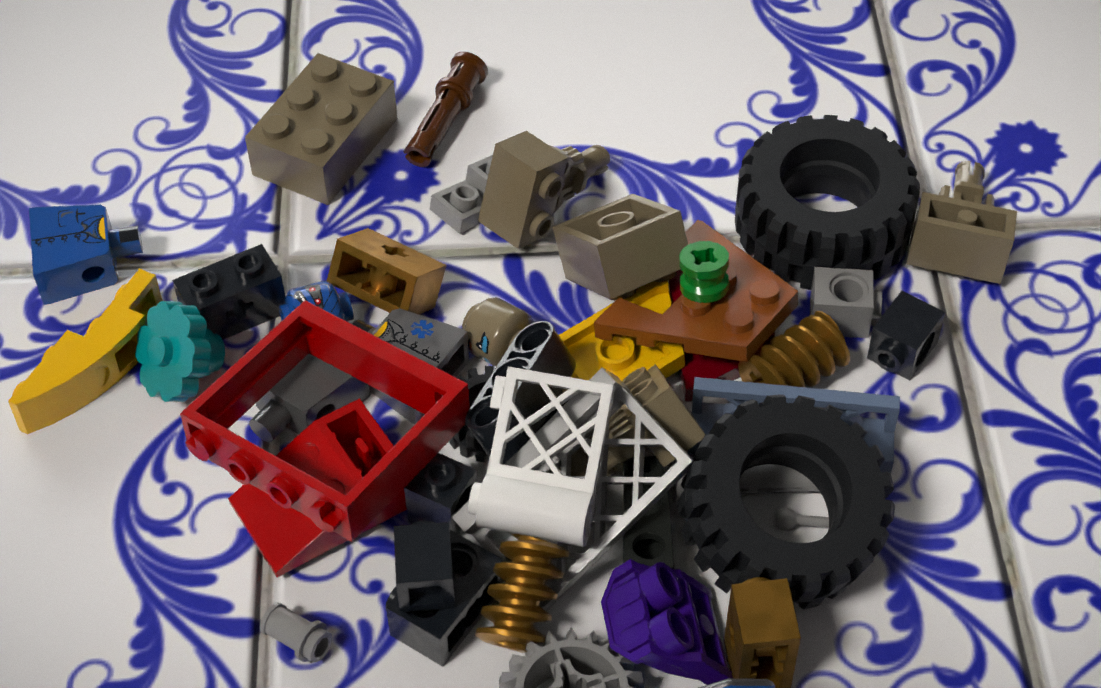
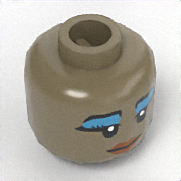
[462,297,534,367]

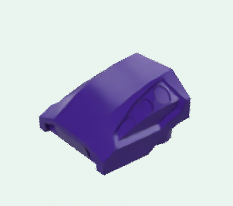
[601,559,733,685]

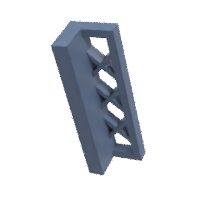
[688,377,900,473]

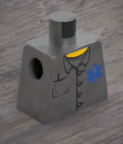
[352,308,469,424]

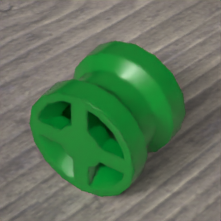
[679,241,729,303]

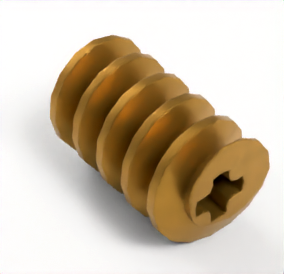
[738,311,851,403]
[475,534,570,653]

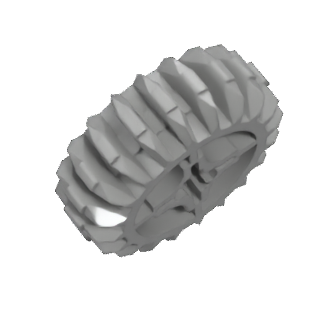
[499,627,645,688]

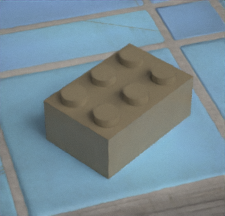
[245,53,398,205]

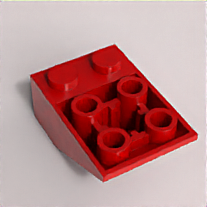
[228,398,407,577]

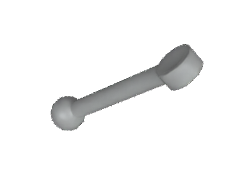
[776,508,829,530]

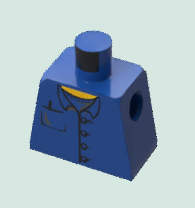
[29,204,143,305]

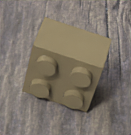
[552,194,688,300]

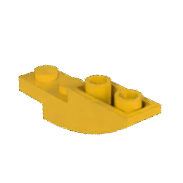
[8,268,163,434]

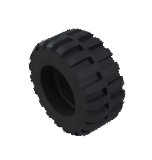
[735,115,920,290]
[678,394,895,610]

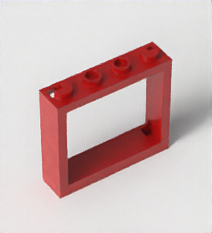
[180,300,470,542]

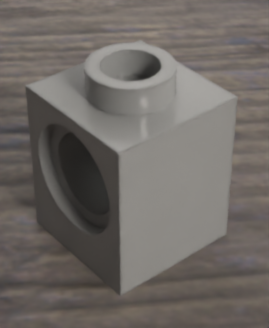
[810,267,882,338]

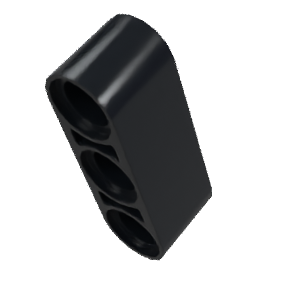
[465,321,576,464]

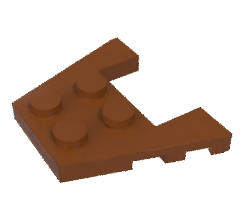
[594,220,798,362]

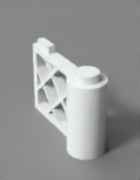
[468,366,615,547]

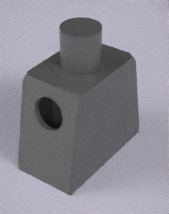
[249,354,370,443]

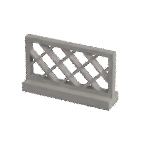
[452,367,695,611]

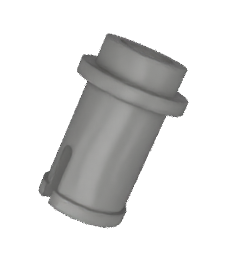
[260,602,332,662]

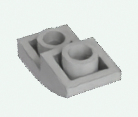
[429,155,493,234]

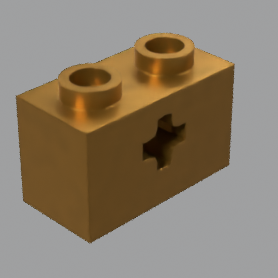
[327,228,447,315]
[724,577,801,688]

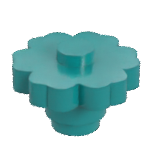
[135,301,225,402]

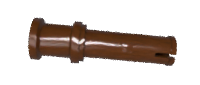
[403,51,488,167]

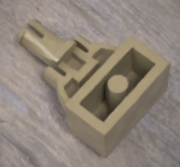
[478,131,610,249]
[906,161,1017,284]
[559,364,706,477]

